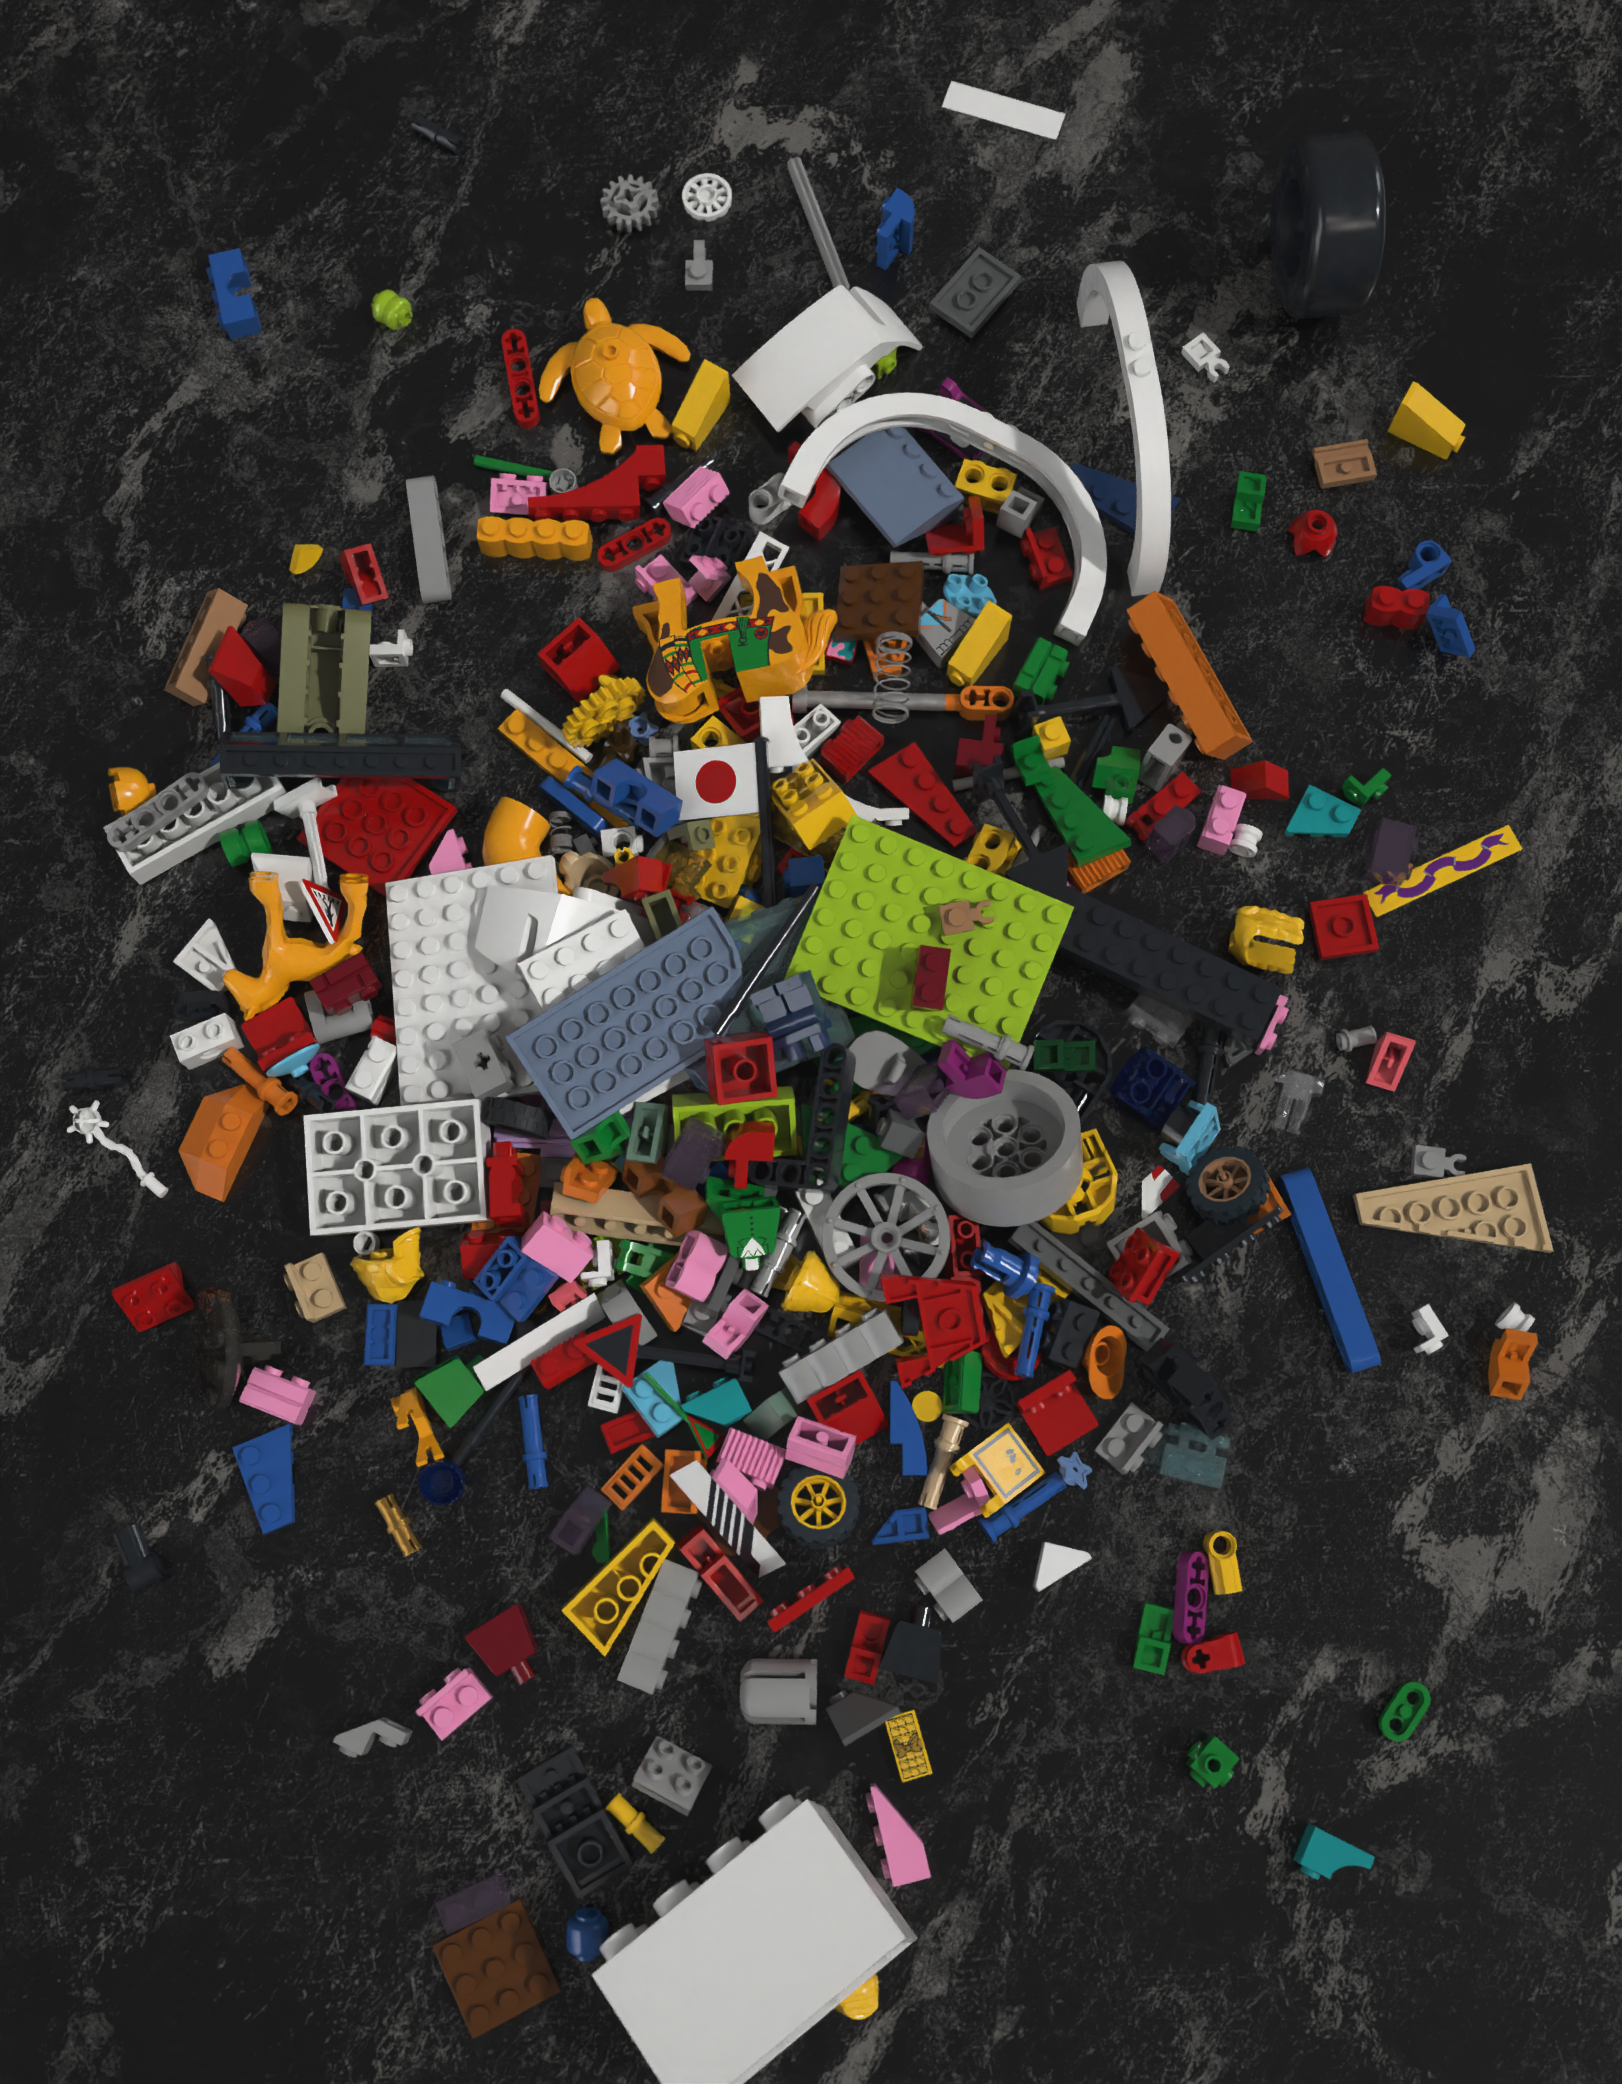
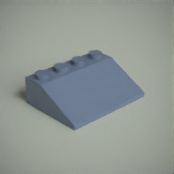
[826,427,965,547]

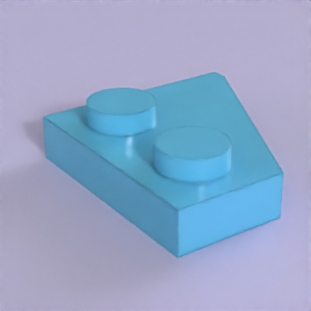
[622,1361,683,1438]

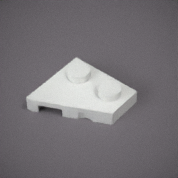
[173,919,237,993]

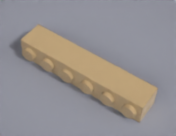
[550,1182,727,1246]

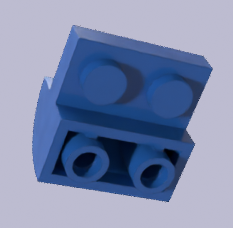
[875,188,915,270]
[473,1236,560,1322]

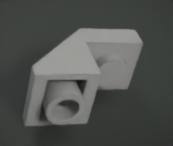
[333,1717,413,1758]

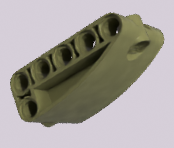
[277,602,372,734]

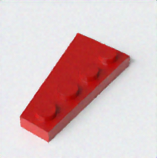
[867,742,978,850]

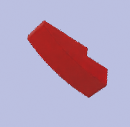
[676,1523,763,1622]

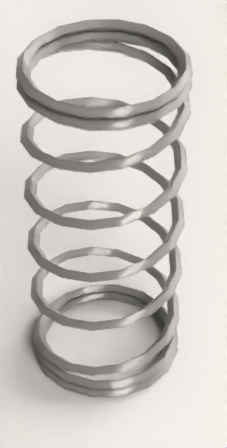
[872,631,912,724]

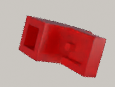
[723,1121,775,1189]

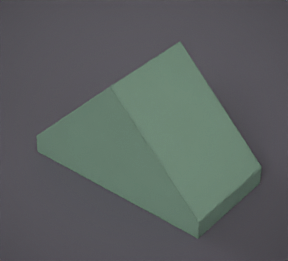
[626,1102,669,1164]
[743,1387,810,1441]

